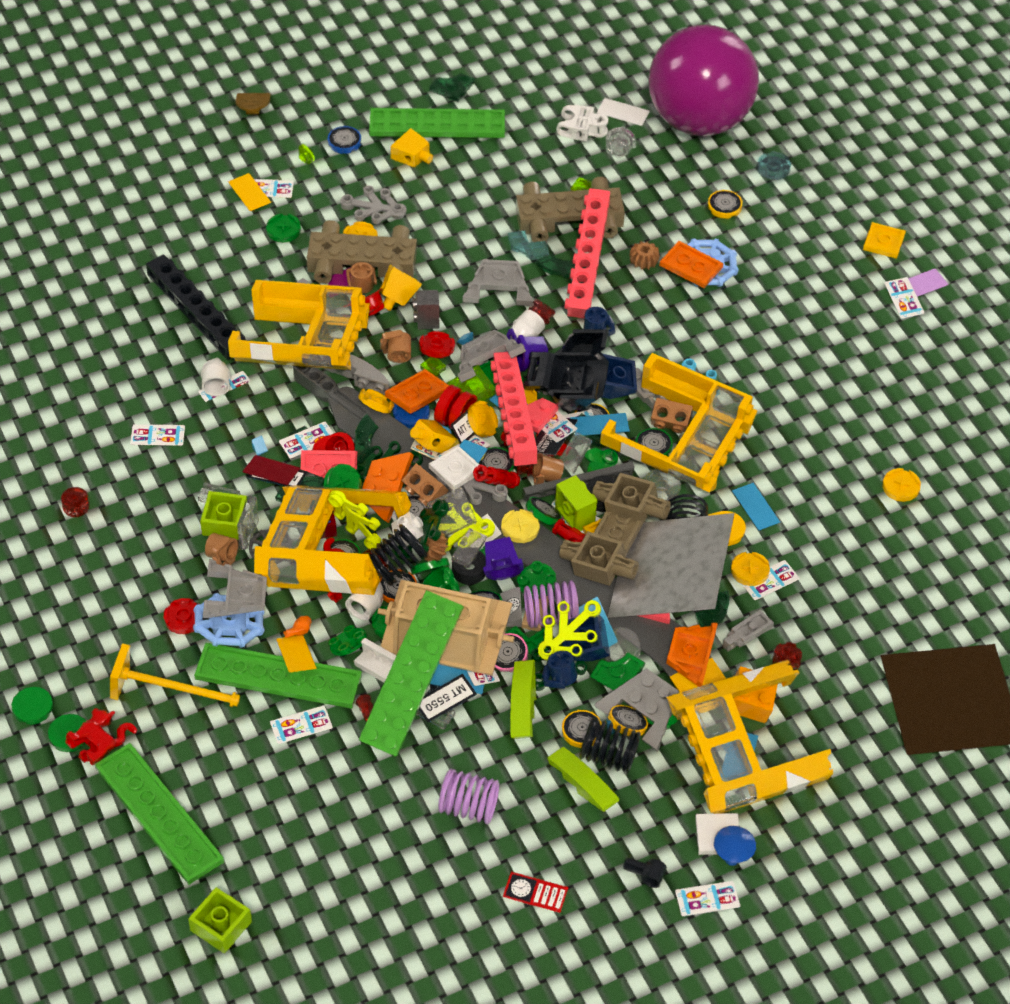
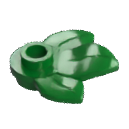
[583,448,618,472]

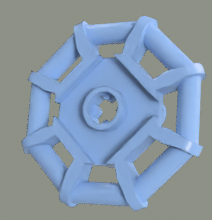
[687,238,739,287]
[193,593,265,648]

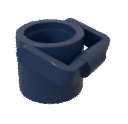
[583,306,616,337]
[542,651,578,689]

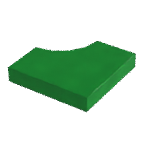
[590,653,646,691]

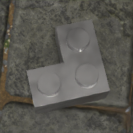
[413,290,439,330]

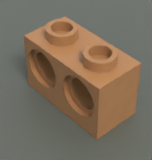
[651,398,693,433]
[401,463,449,506]

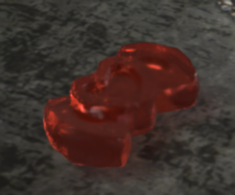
[355,694,373,721]

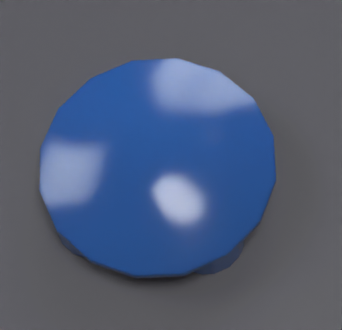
[714,826,756,866]

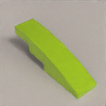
[510,660,536,739]
[547,747,619,812]

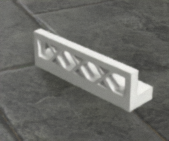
[354,638,430,693]

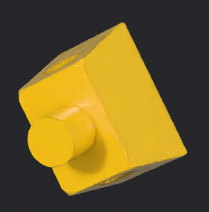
[391,128,433,167]
[380,264,422,311]
[410,419,456,453]

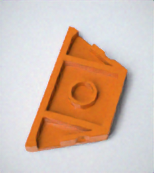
[362,452,414,523]
[666,623,718,688]

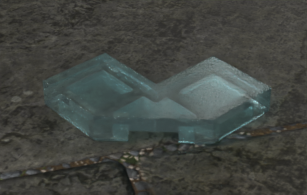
[508,231,549,260]

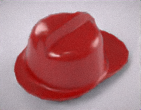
[343,288,385,316]
[312,432,355,451]

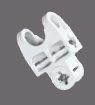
[556,105,608,141]

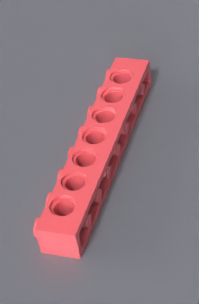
[564,188,610,318]
[490,352,537,466]

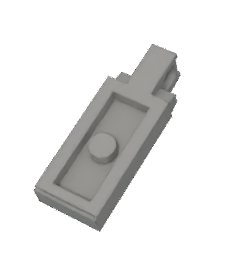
[723,610,774,651]

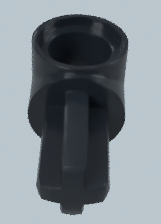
[623,858,667,888]

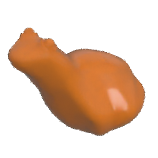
[283,616,312,638]

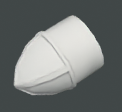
[510,310,545,340]
[201,358,231,396]
[345,582,383,621]

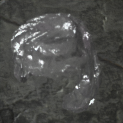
[605,127,636,159]

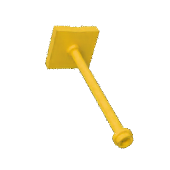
[110,644,240,707]

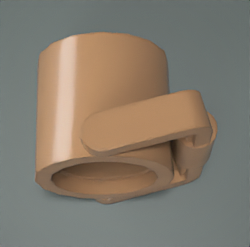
[346,262,377,293]
[380,330,411,363]
[532,453,564,485]
[205,533,238,566]

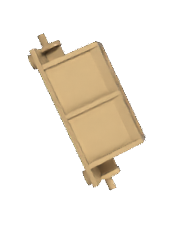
[378,580,515,676]

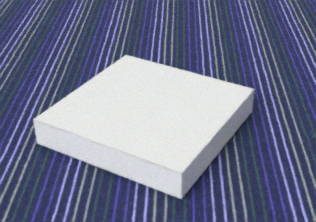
[429,446,482,491]
[695,813,739,855]

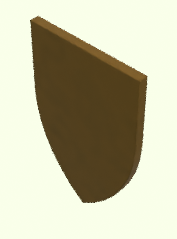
[236,93,271,114]

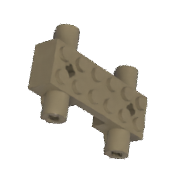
[516,177,625,244]
[307,220,417,284]
[559,473,671,586]

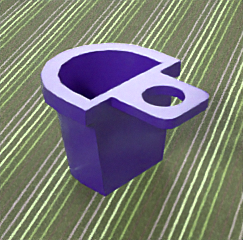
[506,329,548,372]
[483,536,524,580]

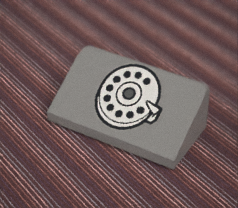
[500,587,522,627]

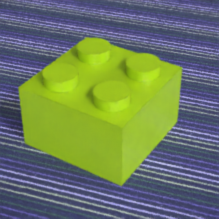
[555,475,598,532]
[200,491,248,540]
[188,887,252,954]

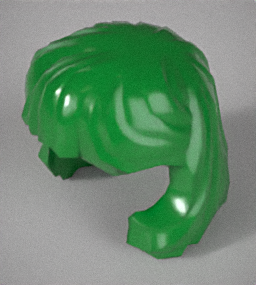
[421,566,460,592]

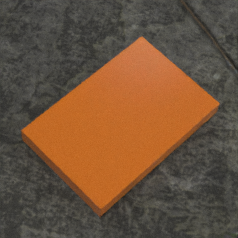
[659,241,724,288]
[385,369,449,414]

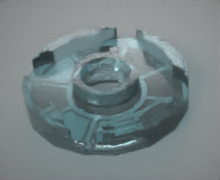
[757,152,791,180]

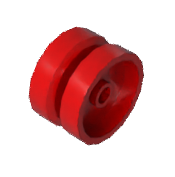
[434,385,477,429]

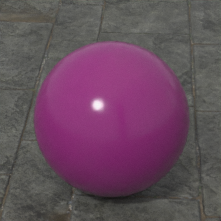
[648,24,759,136]

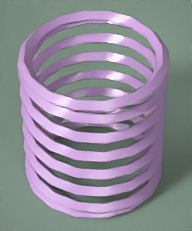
[524,580,579,628]
[438,769,499,825]

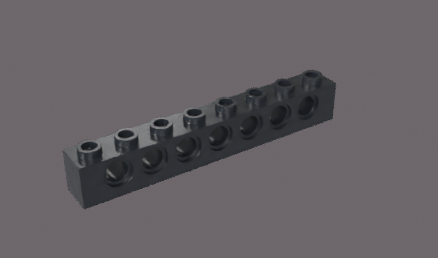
[146,254,246,360]

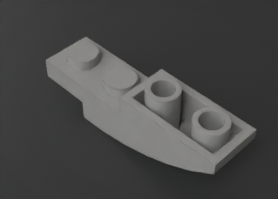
[324,354,389,395]

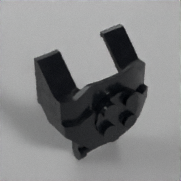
[523,329,609,411]

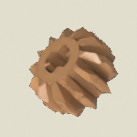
[630,241,660,270]
[419,529,448,561]

